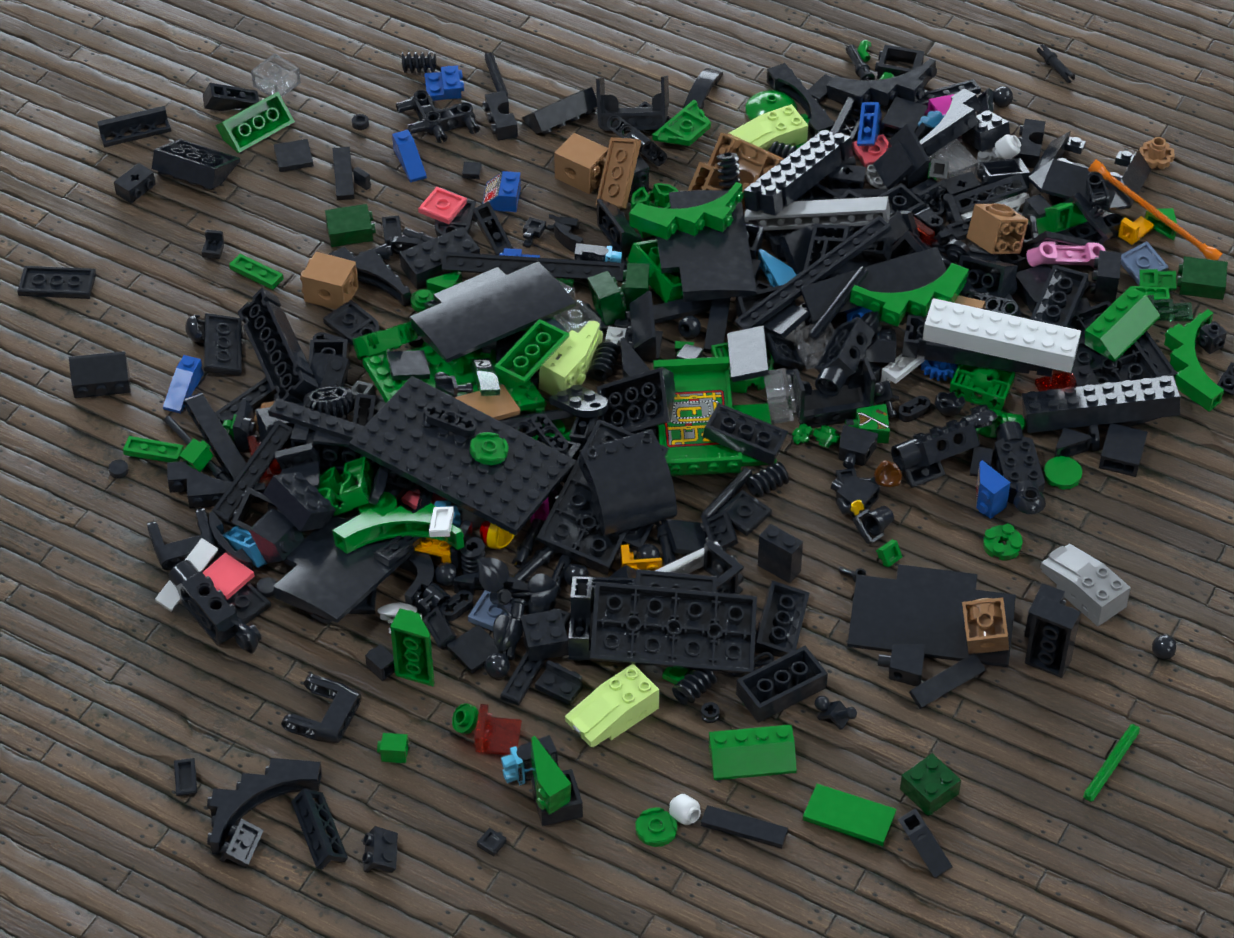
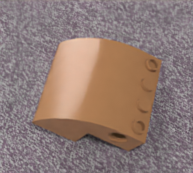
[688,133,784,215]

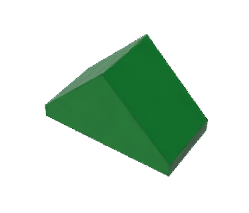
[1045,202,1073,233]
[1145,208,1177,240]
[426,272,462,294]

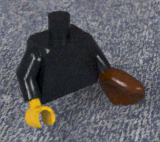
[831,460,902,519]

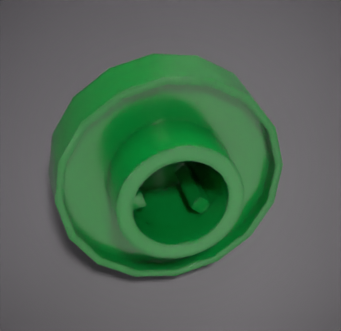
[411,289,435,312]
[813,425,841,447]
[452,703,479,734]

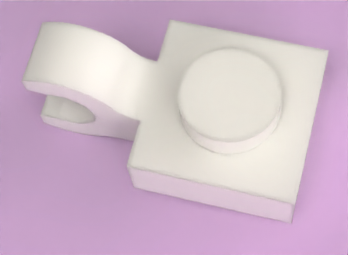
[605,326,626,346]

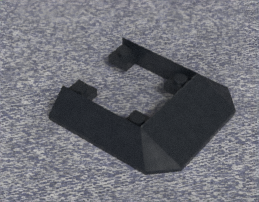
[1028,131,1151,211]

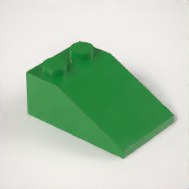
[531,736,571,815]

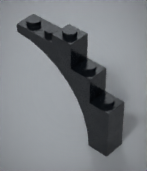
[826,59,937,110]
[207,758,322,855]

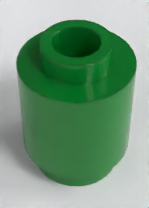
[996,413,1026,430]

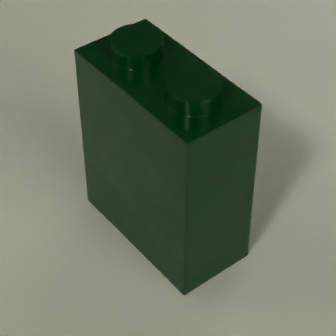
[325,204,376,247]
[1177,256,1228,300]

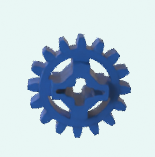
[920,360,959,381]

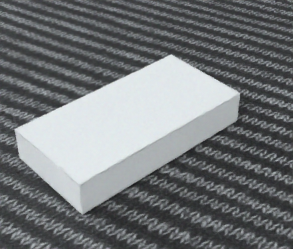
[429,507,454,537]

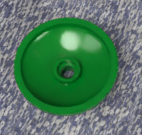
[745,90,797,120]

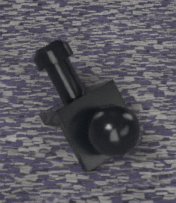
[434,372,473,398]
[874,380,900,419]
[814,696,857,730]

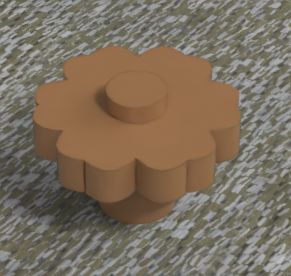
[1139,137,1175,169]

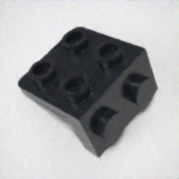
[275,443,320,488]

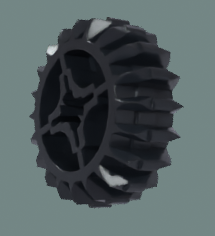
[303,386,355,418]

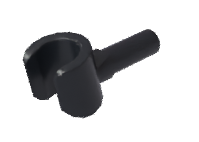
[839,567,866,583]

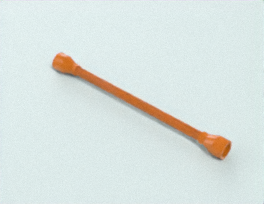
[1088,159,1223,261]

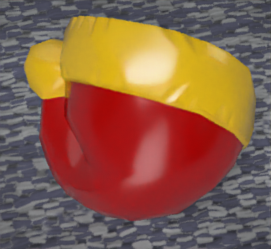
[479,520,514,549]

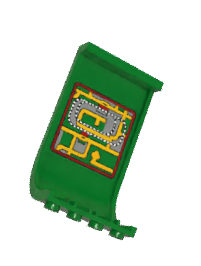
[653,356,742,476]

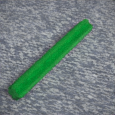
[1083,724,1140,802]

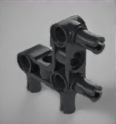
[396,90,480,143]

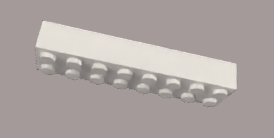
[923,298,1081,373]

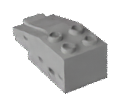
[1040,544,1131,626]

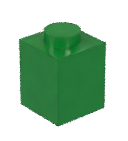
[179,438,214,472]
[377,733,409,763]

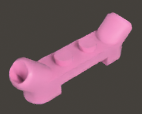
[1026,241,1105,269]

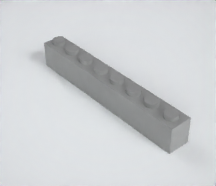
[744,196,890,230]

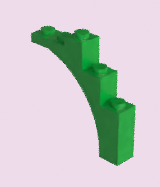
[629,182,744,240]
[850,263,969,326]
[1164,309,1224,412]
[333,503,464,554]

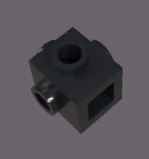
[1198,321,1227,354]

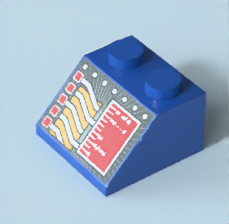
[482,171,521,212]
[976,460,1010,519]

